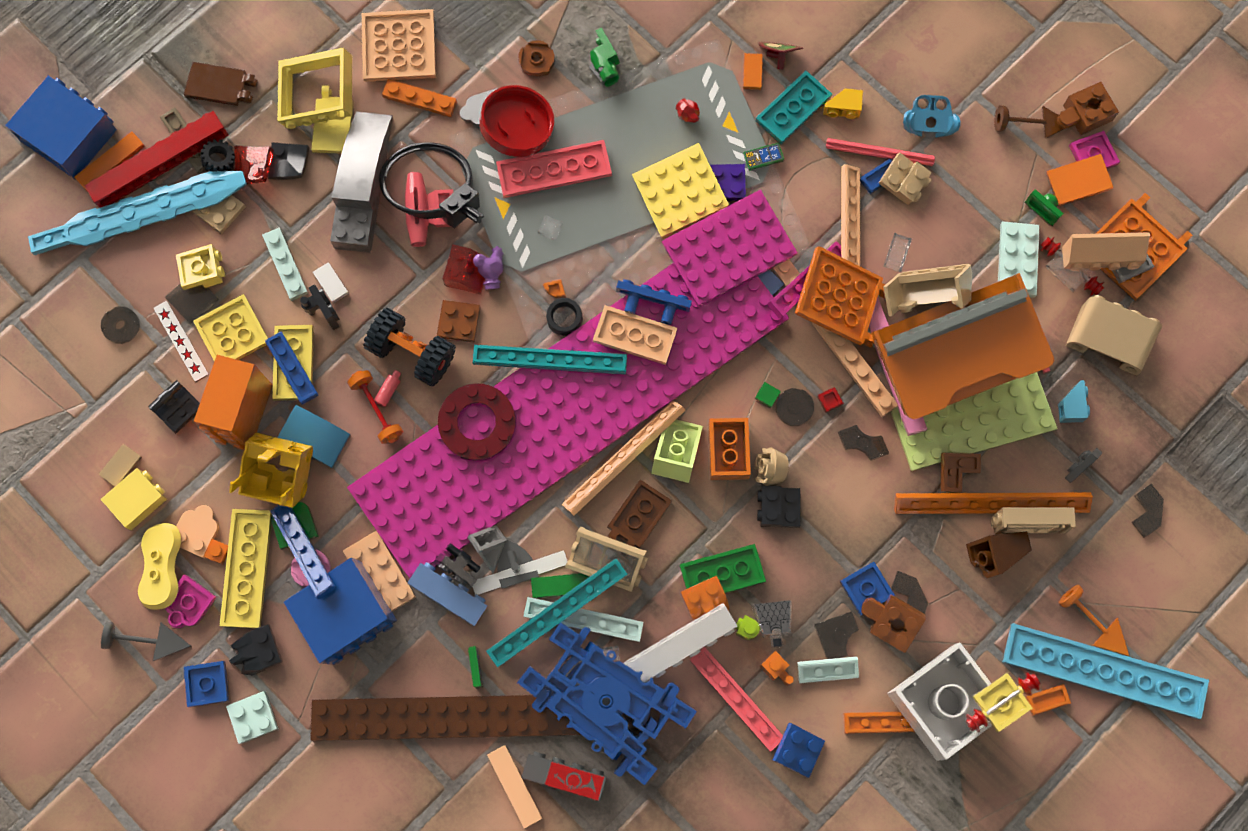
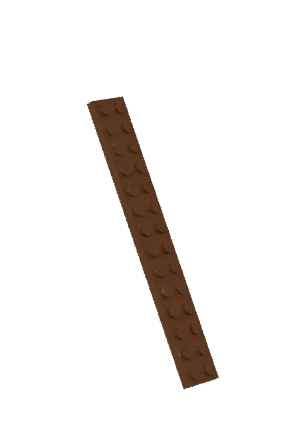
[311,695,581,741]

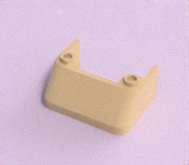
[883,264,972,316]

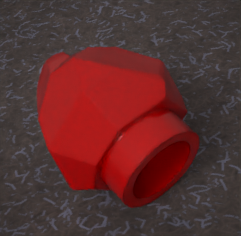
[676,98,700,123]

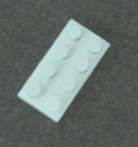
[998,221,1039,298]

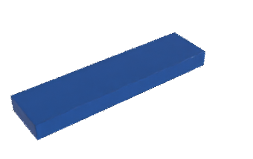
[265,331,319,405]

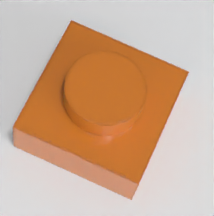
[203,539,228,565]

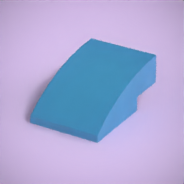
[277,405,350,468]

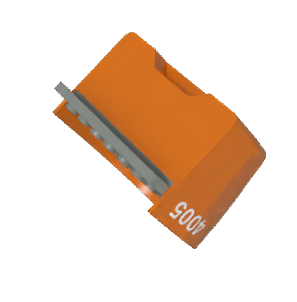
[871,273,1054,419]

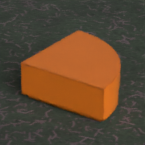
[543,279,566,299]

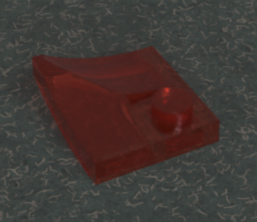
[234,145,274,184]

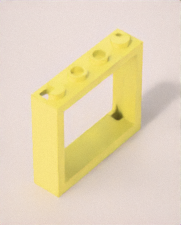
[278,48,352,129]

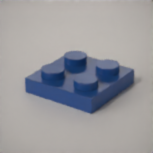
[840,562,895,616]
[184,661,229,707]
[773,723,825,778]

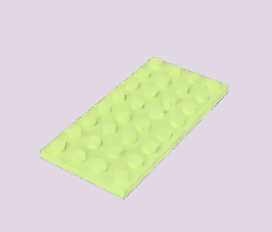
[891,372,1058,471]

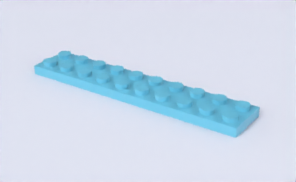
[1002,623,1209,720]

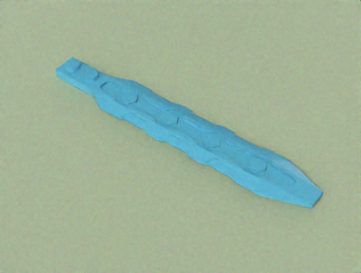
[28,171,247,256]

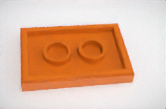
[1046,154,1113,207]

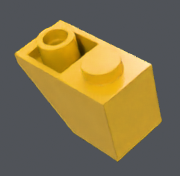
[823,89,863,119]

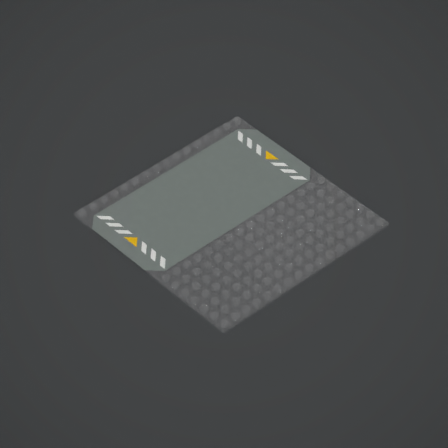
[449,39,814,349]

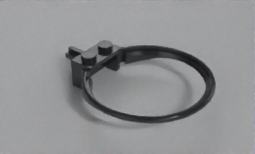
[379,142,484,229]

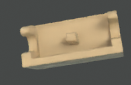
[98,444,141,486]

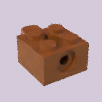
[1057,82,1119,135]
[861,594,926,653]

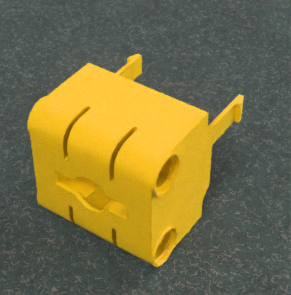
[229,432,313,508]

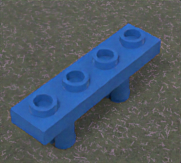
[616,280,692,325]

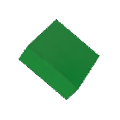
[755,382,781,408]

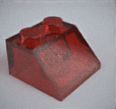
[442,244,485,295]

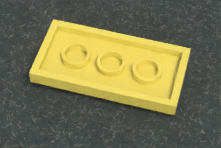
[272,325,314,401]

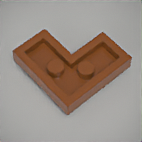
[941,452,981,492]

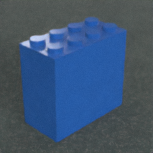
[5,75,117,179]
[284,558,397,665]

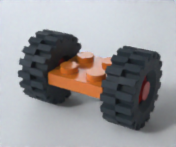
[363,307,456,387]

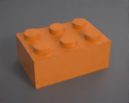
[708,418,751,480]

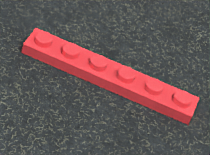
[689,646,783,752]

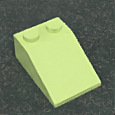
[651,420,703,483]

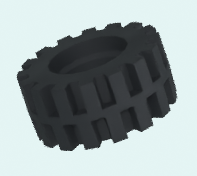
[201,139,235,171]

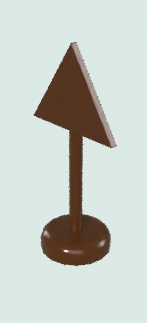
[994,105,1064,139]

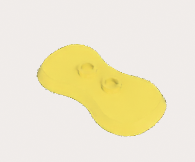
[138,523,181,610]

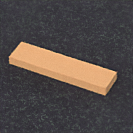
[487,745,542,828]

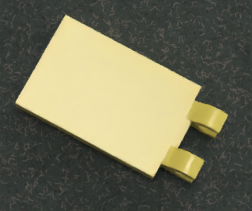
[311,85,354,154]

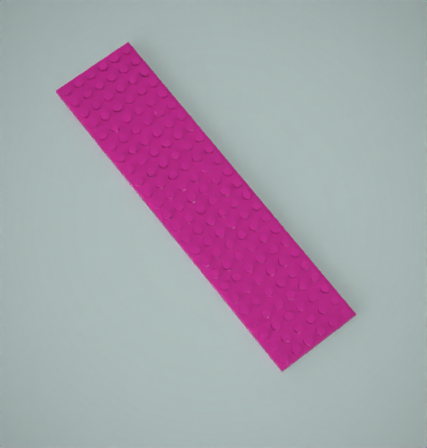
[347,263,789,579]

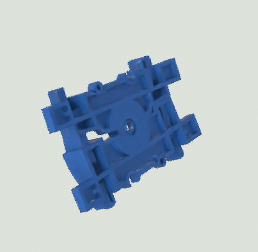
[517,622,697,785]

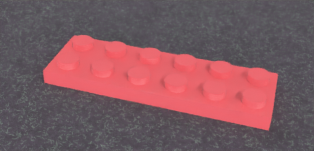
[496,140,612,198]

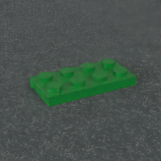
[679,544,766,593]

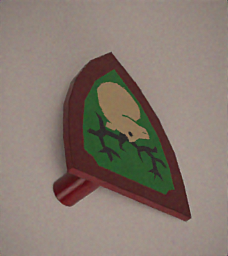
[758,42,803,70]

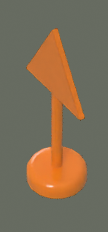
[1059,585,1129,656]

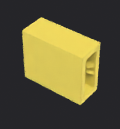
[101,468,167,530]

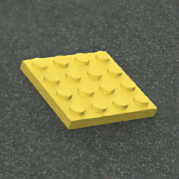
[632,143,729,239]

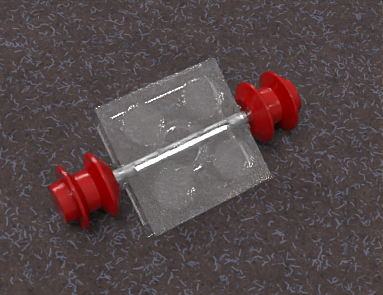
[1041,237,1105,296]

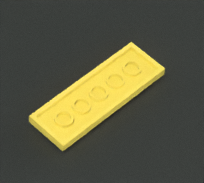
[219,509,272,628]

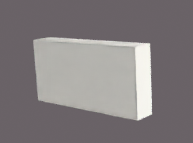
[313,262,349,303]

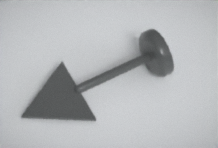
[101,621,191,661]

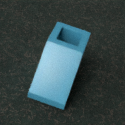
[1058,380,1090,423]

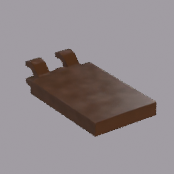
[184,62,258,106]
[607,480,672,558]

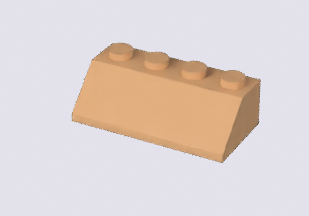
[1062,232,1150,271]

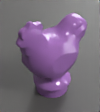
[473,246,504,290]

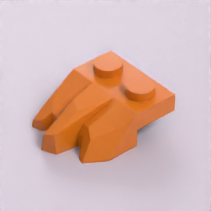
[680,576,730,621]

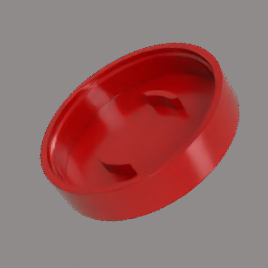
[479,85,554,157]

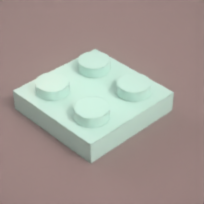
[226,691,278,744]

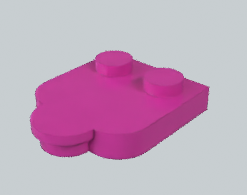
[165,575,217,628]

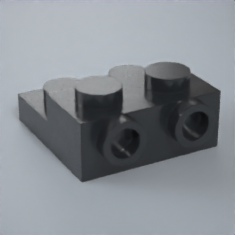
[757,486,800,528]

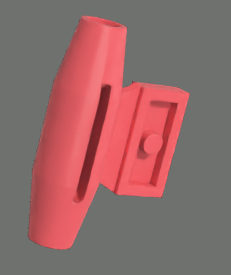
[405,172,453,247]

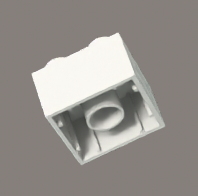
[887,642,992,761]

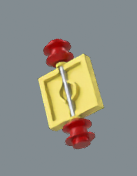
[965,673,1040,732]

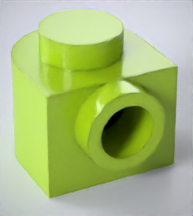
[735,615,760,640]

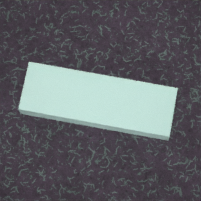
[797,657,859,683]

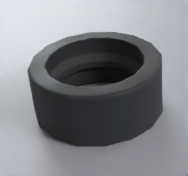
[546,298,582,336]

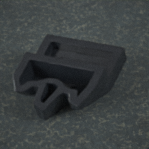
[229,624,283,676]

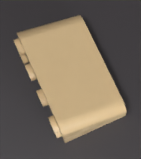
[1066,295,1162,376]

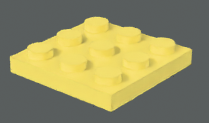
[193,294,268,361]

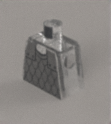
[752,600,792,648]

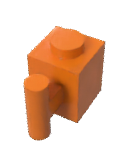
[759,651,794,685]

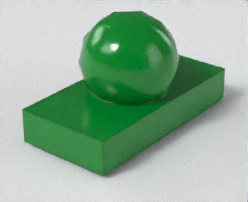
[1025,189,1064,226]

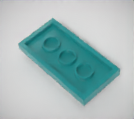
[755,71,832,145]

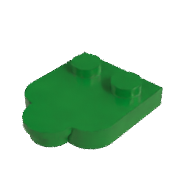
[271,502,319,550]

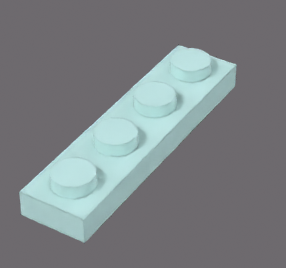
[262,228,309,301]

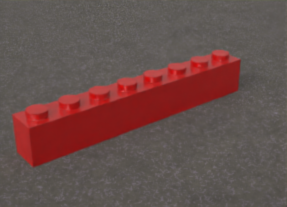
[84,111,229,208]

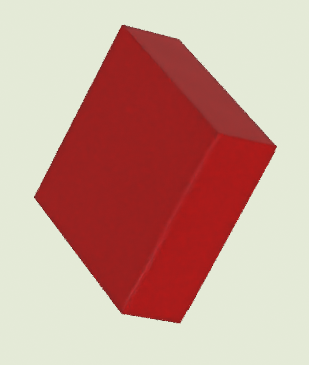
[817,387,844,413]

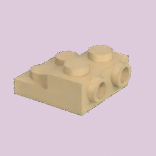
[879,153,932,205]

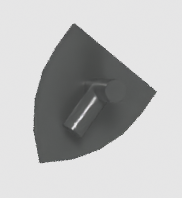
[497,540,539,589]

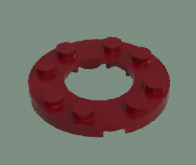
[438,383,516,461]

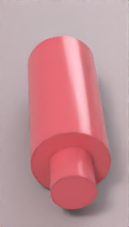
[374,370,401,407]

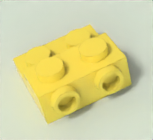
[176,244,225,290]

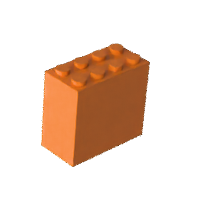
[194,355,273,450]

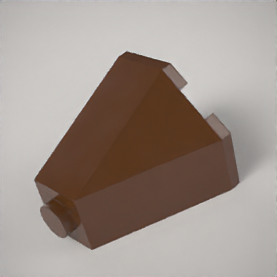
[966,531,1032,578]

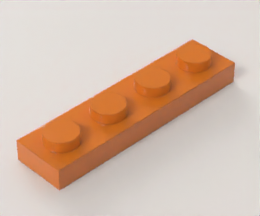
[382,79,457,117]

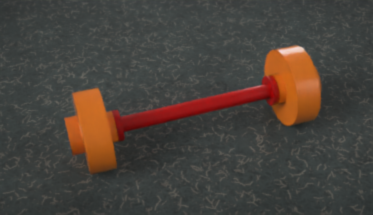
[347,370,403,444]

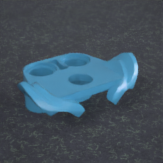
[903,95,961,138]

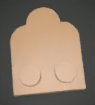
[176,505,219,559]

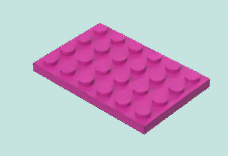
[662,189,798,307]

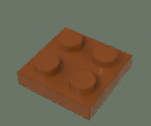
[437,300,481,343]

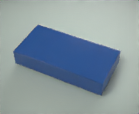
[860,159,892,194]

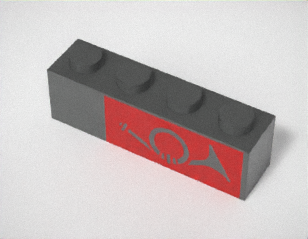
[521,751,607,801]

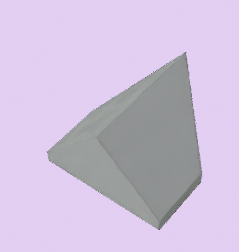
[467,525,507,573]

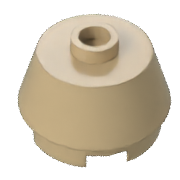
[754,447,789,486]

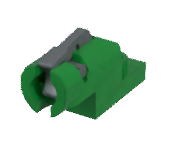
[589,27,620,87]

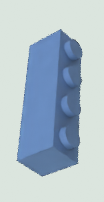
[407,562,487,626]

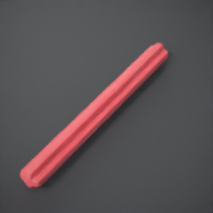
[826,138,935,166]

